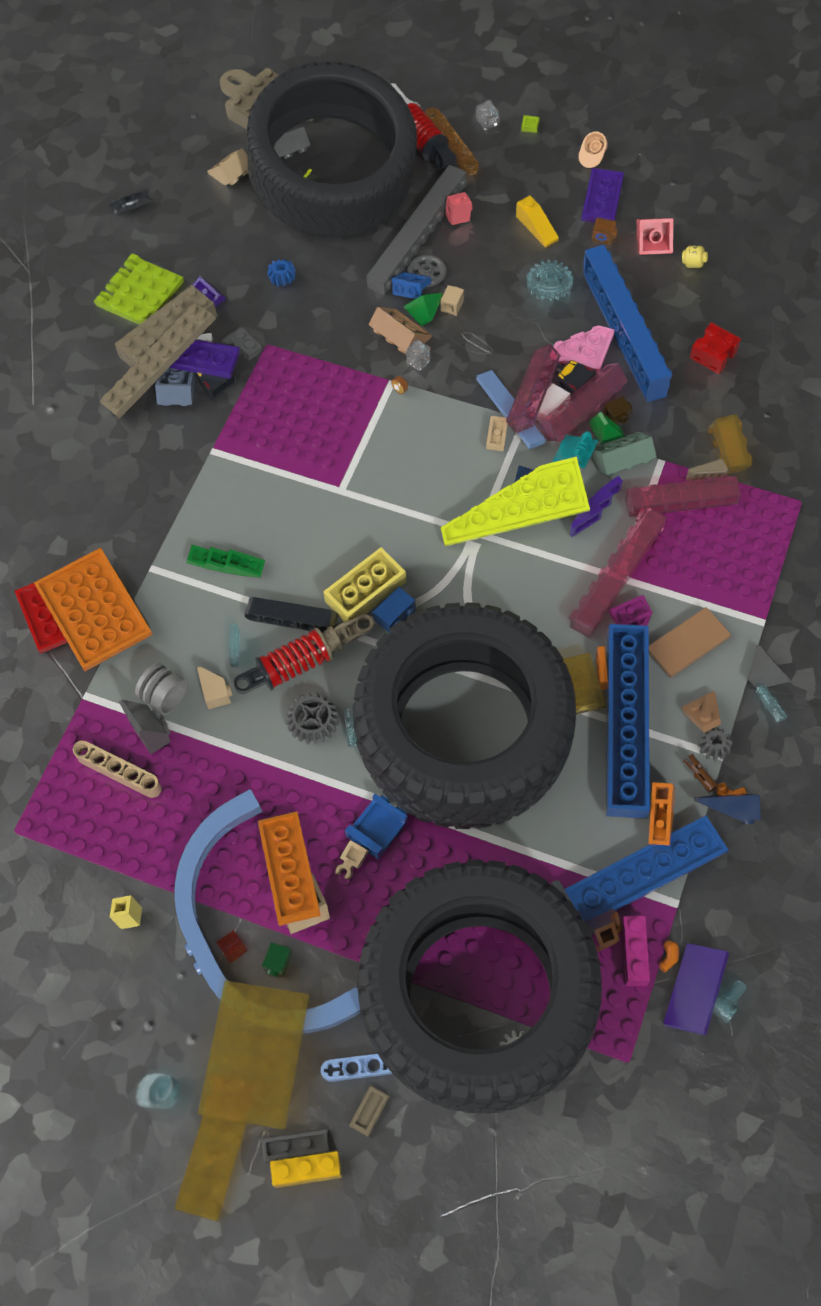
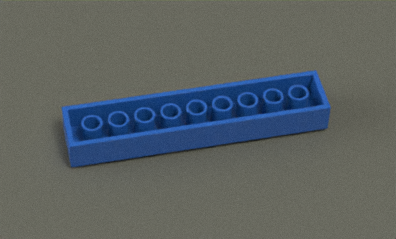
[583,245,672,402]
[606,624,650,819]

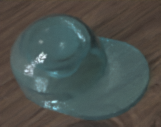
[136,1074,180,1109]

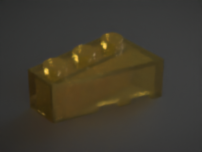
[707,414,752,475]

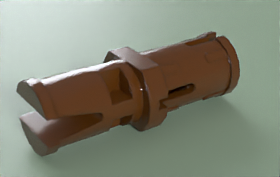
[683,754,719,793]

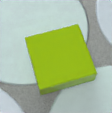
[521,115,539,133]

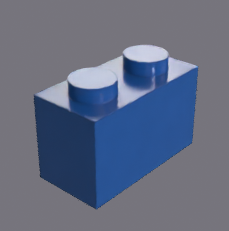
[373,587,416,634]

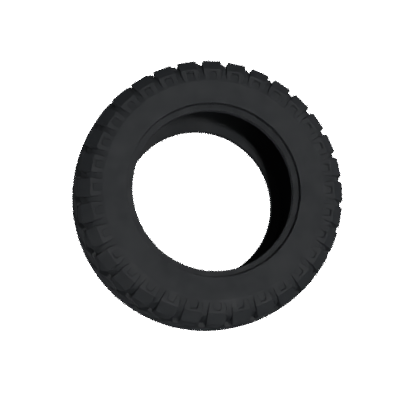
[353,602,576,829]
[358,860,602,1114]

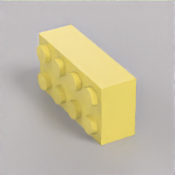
[323,547,407,622]

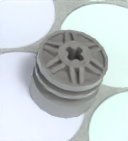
[135,663,188,715]

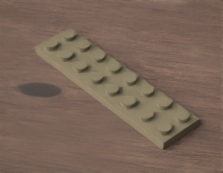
[99,303,216,419]

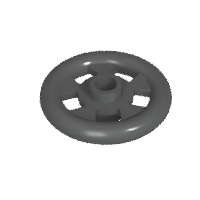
[407,255,447,287]

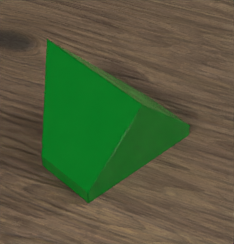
[403,293,443,326]
[588,412,626,445]

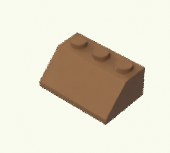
[368,307,432,354]

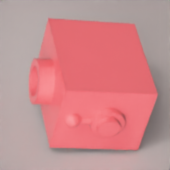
[445,192,472,225]

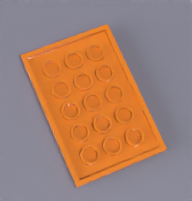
[34,548,153,672]

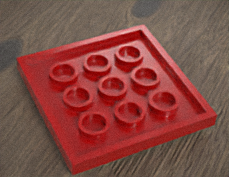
[14,583,68,654]

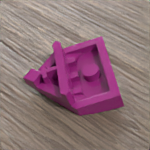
[608,595,653,626]

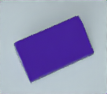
[193,276,226,307]

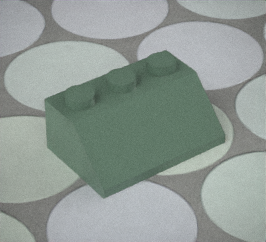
[591,432,657,476]

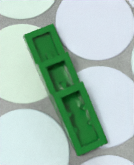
[186,544,265,578]

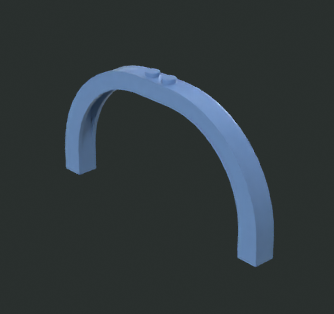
[175,789,361,1034]

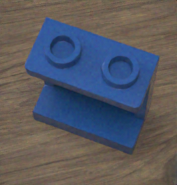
[345,794,408,860]

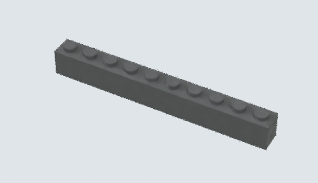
[366,165,467,295]

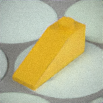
[516,196,559,247]

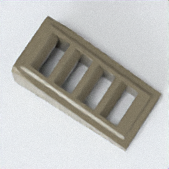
[686,459,728,482]

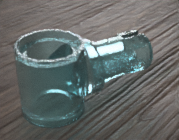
[713,980,747,1024]

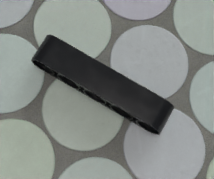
[244,597,339,632]

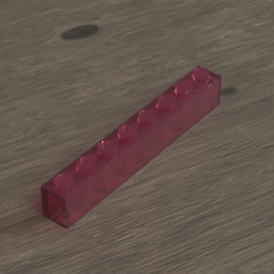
[569,507,667,638]

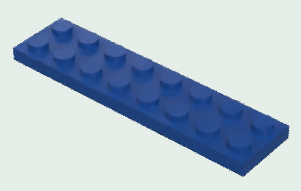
[564,815,728,923]

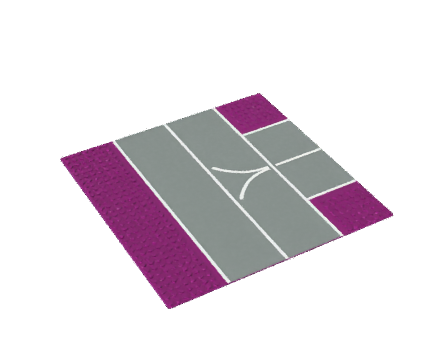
[14,345,802,1063]

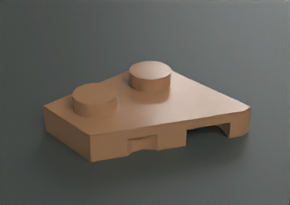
[682,691,721,733]

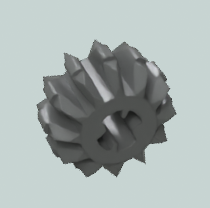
[697,727,733,762]

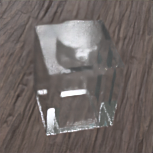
[476,100,499,130]
[406,339,431,371]

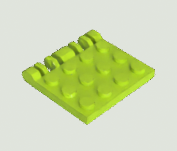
[94,254,184,325]

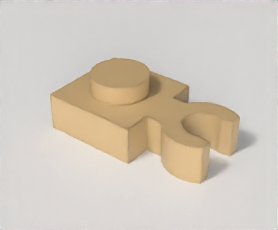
[336,840,369,880]

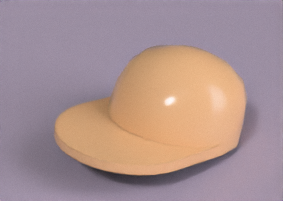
[579,132,608,168]

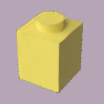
[110,895,142,929]

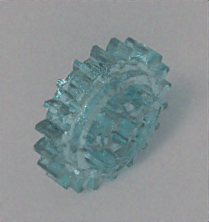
[526,259,573,301]

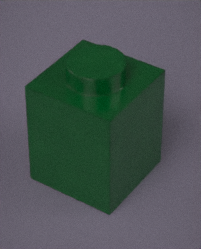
[262,942,293,978]

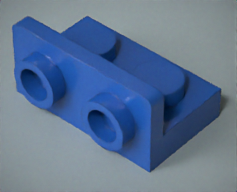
[392,272,431,299]

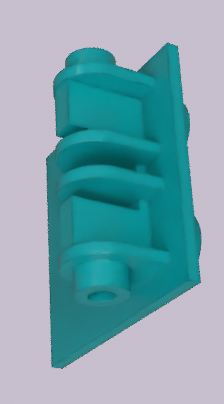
[552,431,598,469]

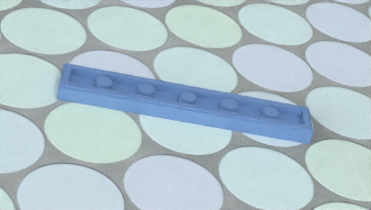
[476,370,545,450]

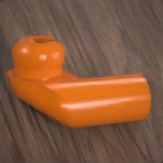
[716,783,747,796]
[658,940,679,973]

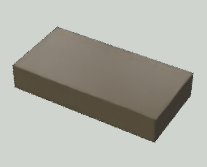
[349,1085,390,1137]

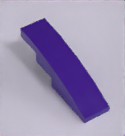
[570,476,623,537]

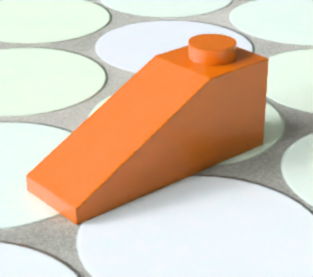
[648,782,676,846]

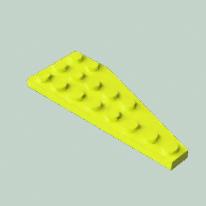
[441,457,590,547]

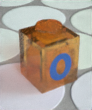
[592,217,618,245]

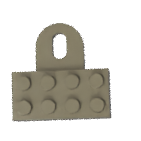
[220,68,279,129]

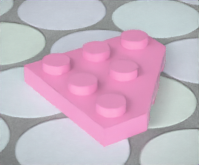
[550,325,615,373]

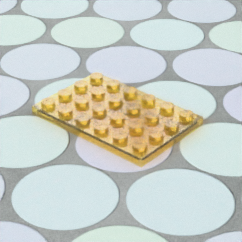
[198,981,310,1130]

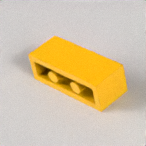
[270,1151,342,1188]

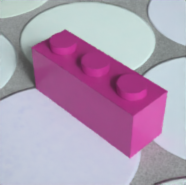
[621,916,650,986]

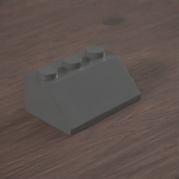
[274,126,311,159]

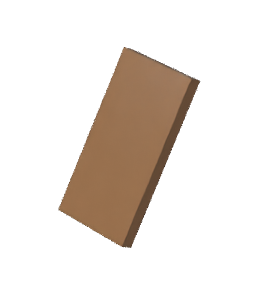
[649,607,731,678]

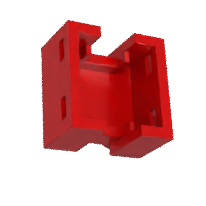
[690,323,741,374]

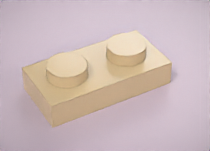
[486,416,508,451]

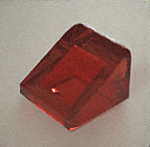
[216,930,247,963]

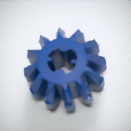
[267,258,296,287]

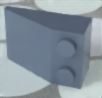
[155,368,196,406]

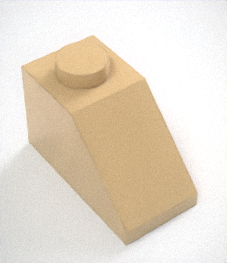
[197,667,233,709]

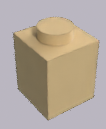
[441,285,464,316]

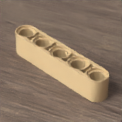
[73,741,162,798]

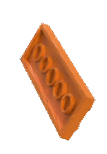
[258,812,321,926]

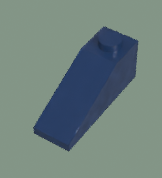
[694,794,761,824]

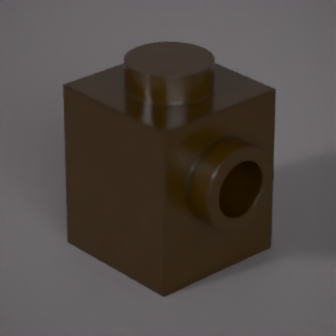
[603,396,632,425]

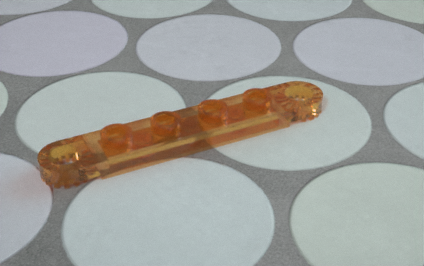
[425,107,479,175]

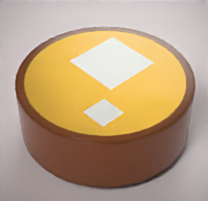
[391,376,408,394]

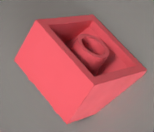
[637,218,673,255]

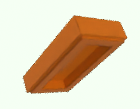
[596,646,608,690]

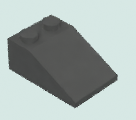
[119,699,171,754]

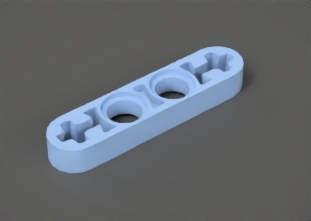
[321,1054,392,1082]

